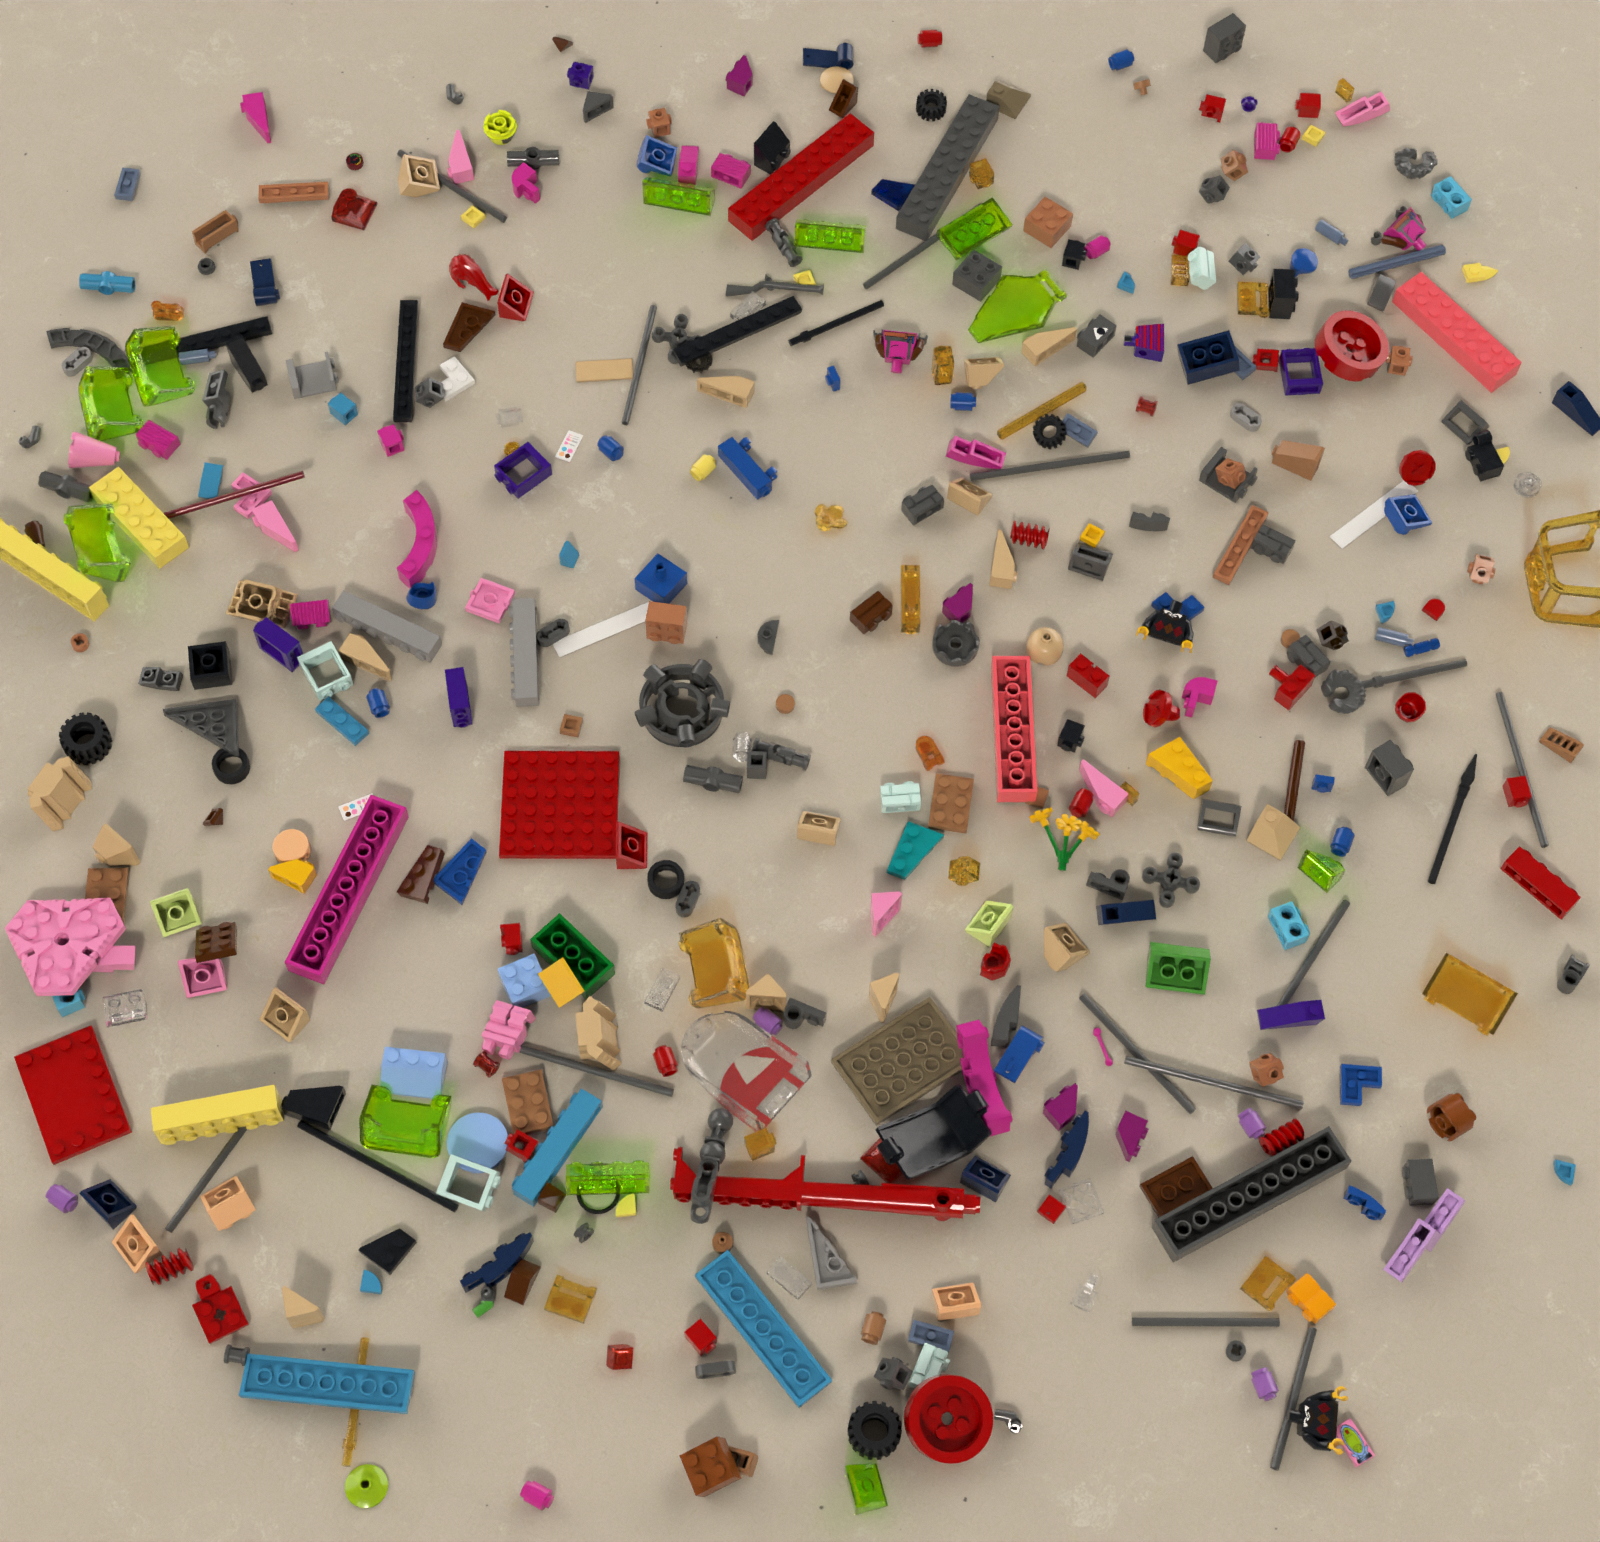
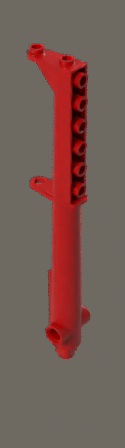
[670,1147,981,1221]

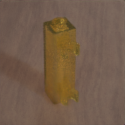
[900,565,920,634]

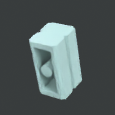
[1188,247,1216,290]
[880,781,921,813]
[908,1343,950,1389]

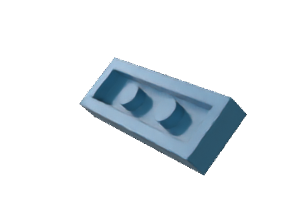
[315,696,369,746]

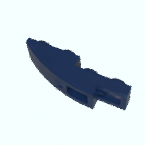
[1044,1110,1089,1189]
[460,1232,534,1293]

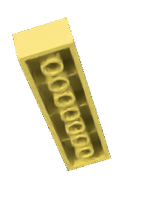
[0,518,109,622]

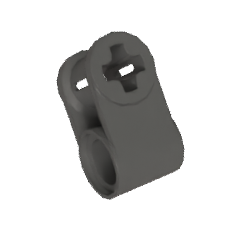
[1557,954,1590,994]

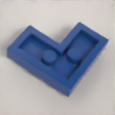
[1151,592,1205,621]
[1340,1064,1382,1106]

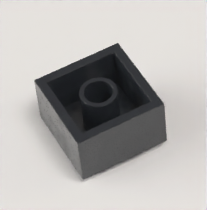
[1268,269,1299,319]
[188,641,232,690]

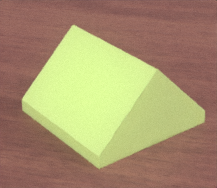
[150,888,202,937]
[965,901,1013,947]

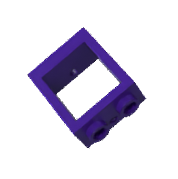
[1279,348,1323,396]
[494,442,552,499]
[253,617,303,672]
[445,667,473,728]

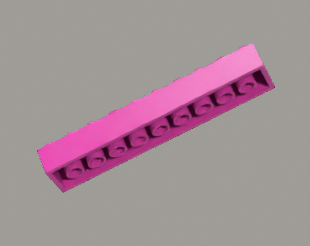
[285,795,409,985]

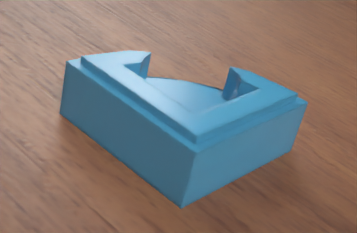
[1117,271,1135,294]
[1375,601,1395,624]
[1553,1159,1576,1186]
[360,1270,382,1294]

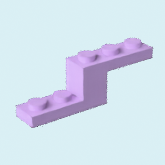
[1383,1188,1466,1282]

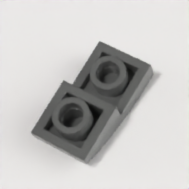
[1367,274,1396,312]
[1129,512,1170,531]
[138,667,183,691]

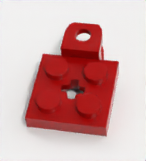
[192,1274,249,1344]

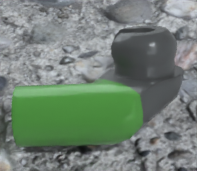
[472,1286,495,1318]

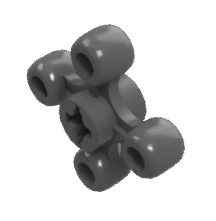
[652,314,701,364]
[1142,852,1200,908]

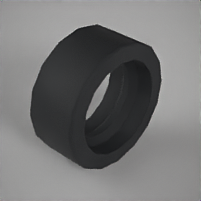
[211,748,250,785]
[647,860,684,899]

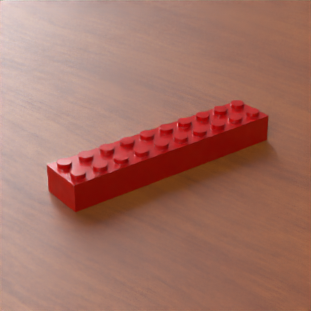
[728,113,874,241]

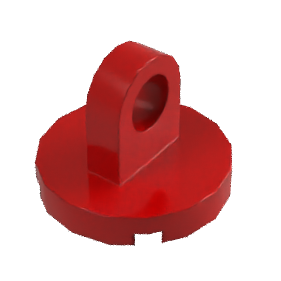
[1399,450,1436,486]
[1143,689,1180,728]

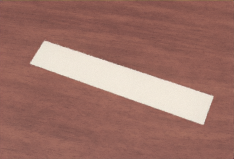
[1330,481,1418,549]
[553,602,649,658]

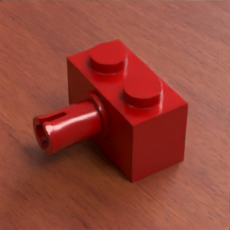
[1269,664,1316,710]

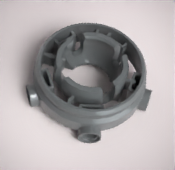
[635,659,730,748]

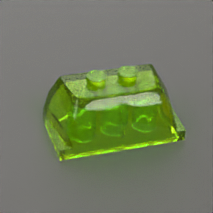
[936,197,1013,261]

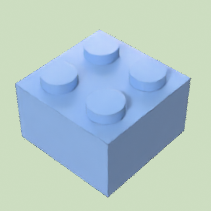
[497,954,551,1008]

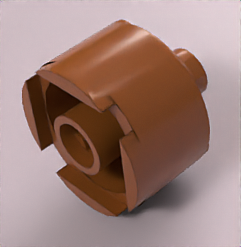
[1427,1093,1476,1142]

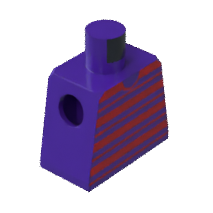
[1124,324,1164,362]

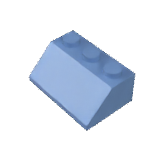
[380,1047,448,1100]

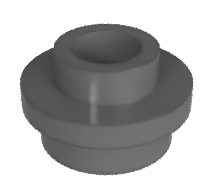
[198,258,216,275]

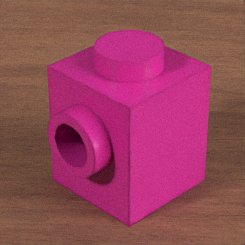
[377,424,404,457]

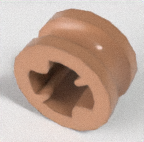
[71,633,89,652]

